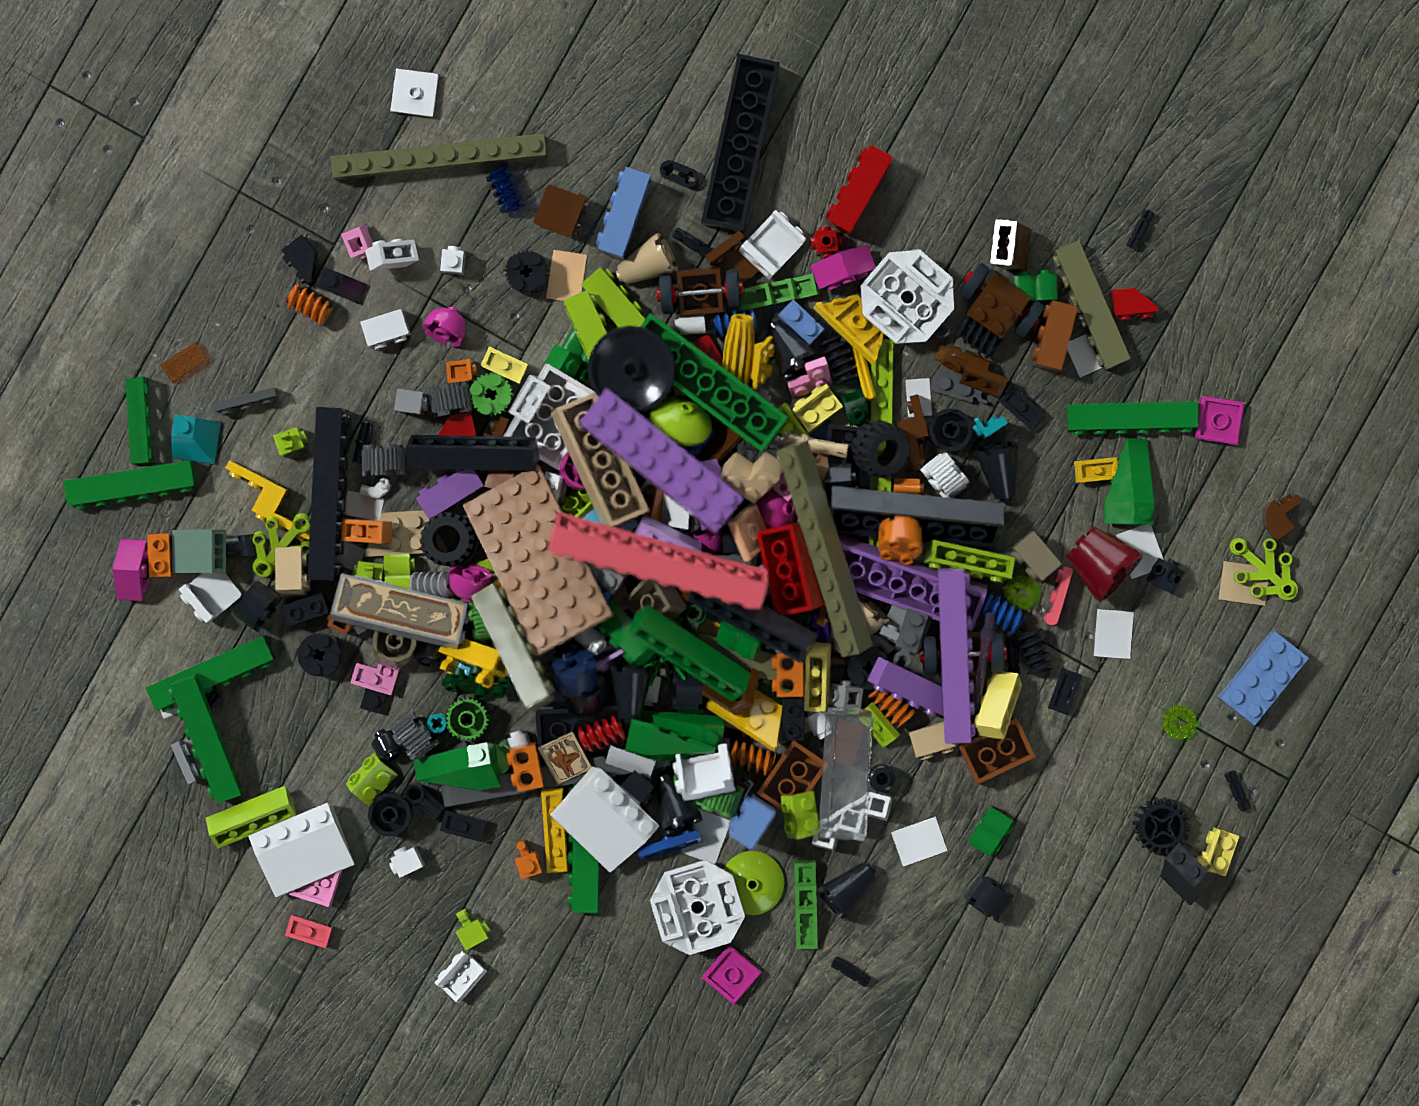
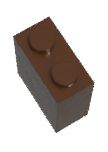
[991,220,1031,271]

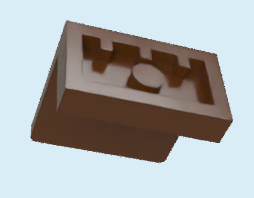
[705,231,759,283]

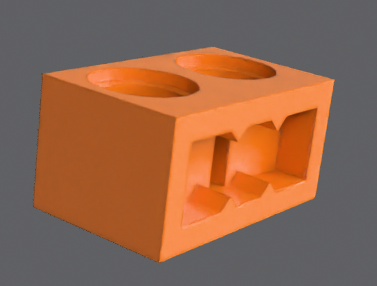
[341,519,392,543]
[147,533,175,577]
[772,652,803,697]
[507,742,544,792]

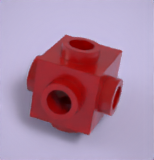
[810,226,842,258]

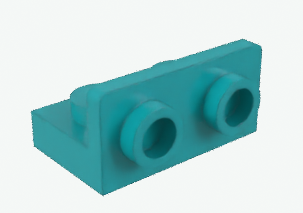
[972,416,1008,441]

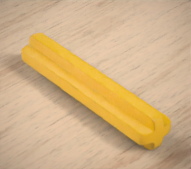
[850,344,876,401]

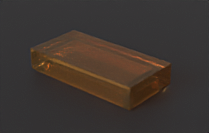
[160,342,208,383]

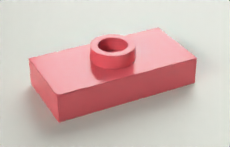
[285,914,333,948]

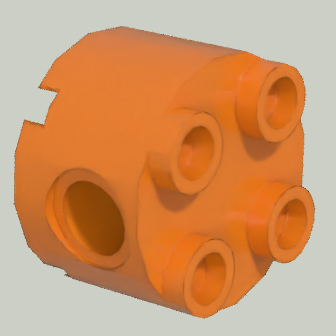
[879,516,922,565]

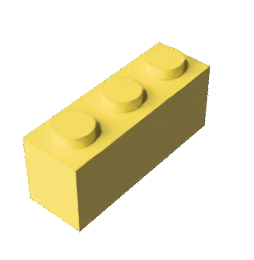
[804,642,831,713]
[974,671,1022,739]

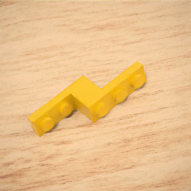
[225,460,310,542]

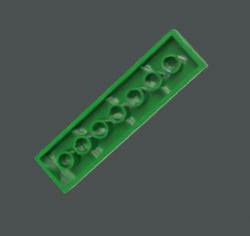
[641,313,790,454]

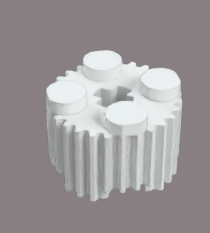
[920,453,969,498]

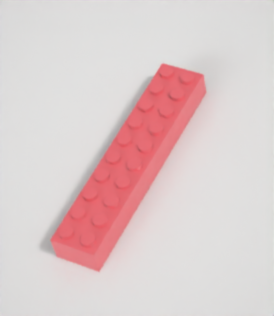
[548,512,768,609]

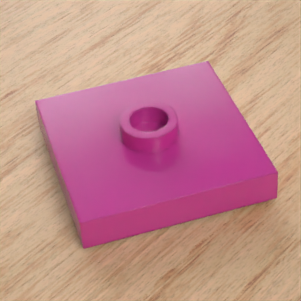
[1194,396,1245,445]
[701,944,762,1005]

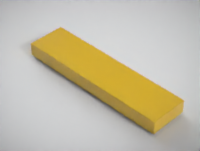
[541,788,569,873]

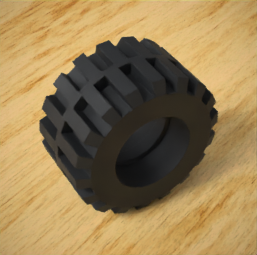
[851,420,911,479]
[420,512,476,566]

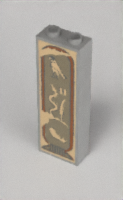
[331,573,469,650]

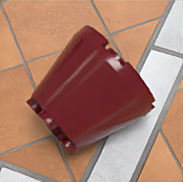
[1066,526,1143,603]

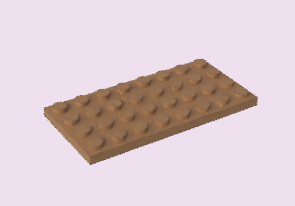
[463,464,614,657]

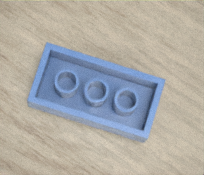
[596,167,652,260]
[1217,631,1308,725]
[728,792,775,850]

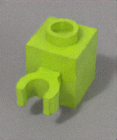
[273,427,308,456]
[353,561,385,582]
[456,909,491,950]

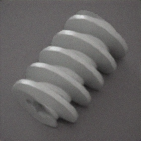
[410,571,455,599]

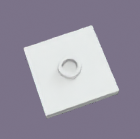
[390,69,439,117]

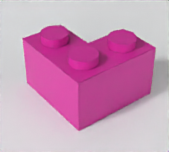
[810,245,876,291]
[113,539,149,601]

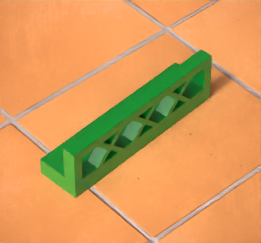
[125,376,153,464]

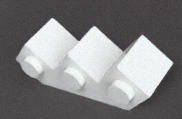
[812,792,892,852]

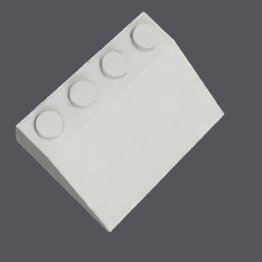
[503,364,598,470]
[550,767,659,872]
[248,803,355,898]

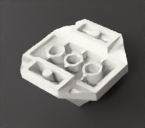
[860,249,954,344]
[650,859,745,955]

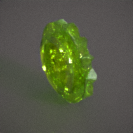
[1004,575,1039,609]
[1162,705,1197,739]

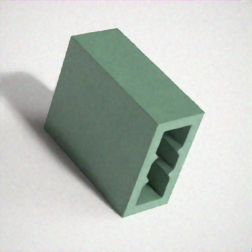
[171,530,226,573]

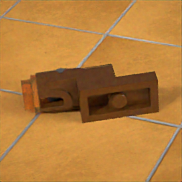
[935,344,1008,397]
[897,394,929,472]

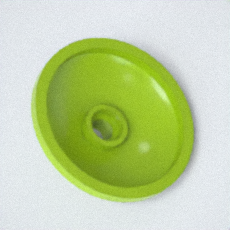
[649,395,712,446]
[724,851,784,915]

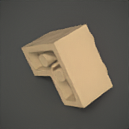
[720,452,782,503]
[275,547,311,599]

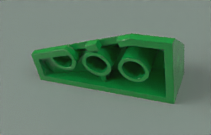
[1103,438,1154,525]
[637,710,724,753]
[625,719,716,761]
[414,742,502,791]

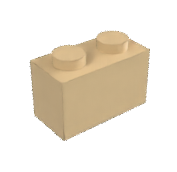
[908,721,958,760]

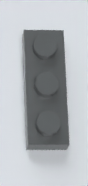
[211,387,279,415]

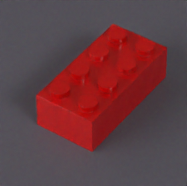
[826,145,893,236]
[756,522,825,615]

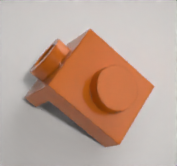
[446,359,477,384]

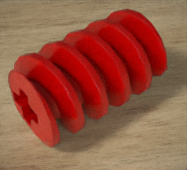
[578,716,627,753]

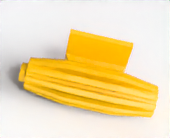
[722,314,775,390]

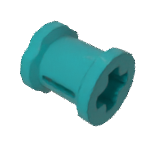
[427,713,448,733]

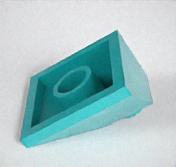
[171,414,221,464]

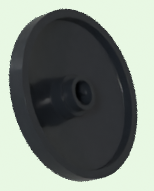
[588,325,675,413]

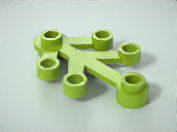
[252,513,310,577]
[1229,538,1298,600]

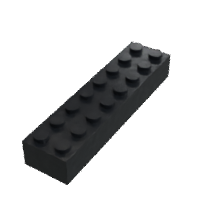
[701,53,780,234]
[308,407,351,581]
[828,486,1004,549]

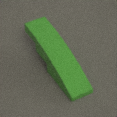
[732,274,820,313]
[794,860,818,949]

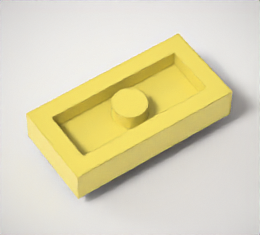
[480,347,529,384]

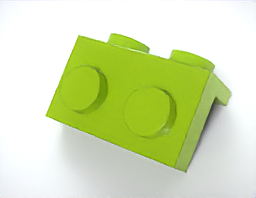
[346,753,398,806]
[781,791,820,839]

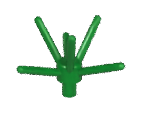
[641,653,687,688]

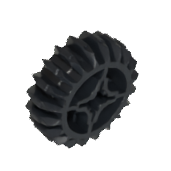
[1132,797,1191,855]

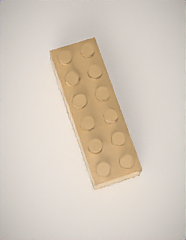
[551,392,649,528]

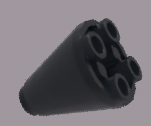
[767,320,820,382]
[656,773,703,836]

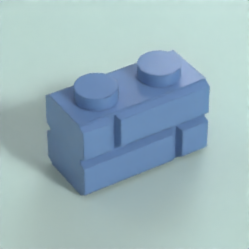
[778,300,824,345]

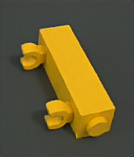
[438,638,508,689]

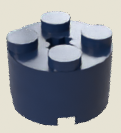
[552,646,597,697]

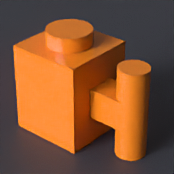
[893,478,924,495]
[514,839,543,880]

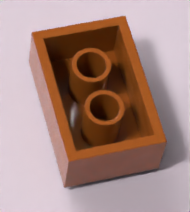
[1030,301,1078,372]
[957,717,1035,784]
[757,741,829,810]

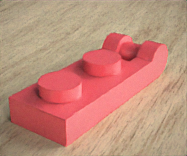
[1044,566,1073,625]

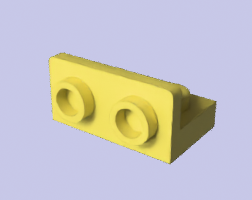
[792,384,844,434]
[1200,827,1239,877]

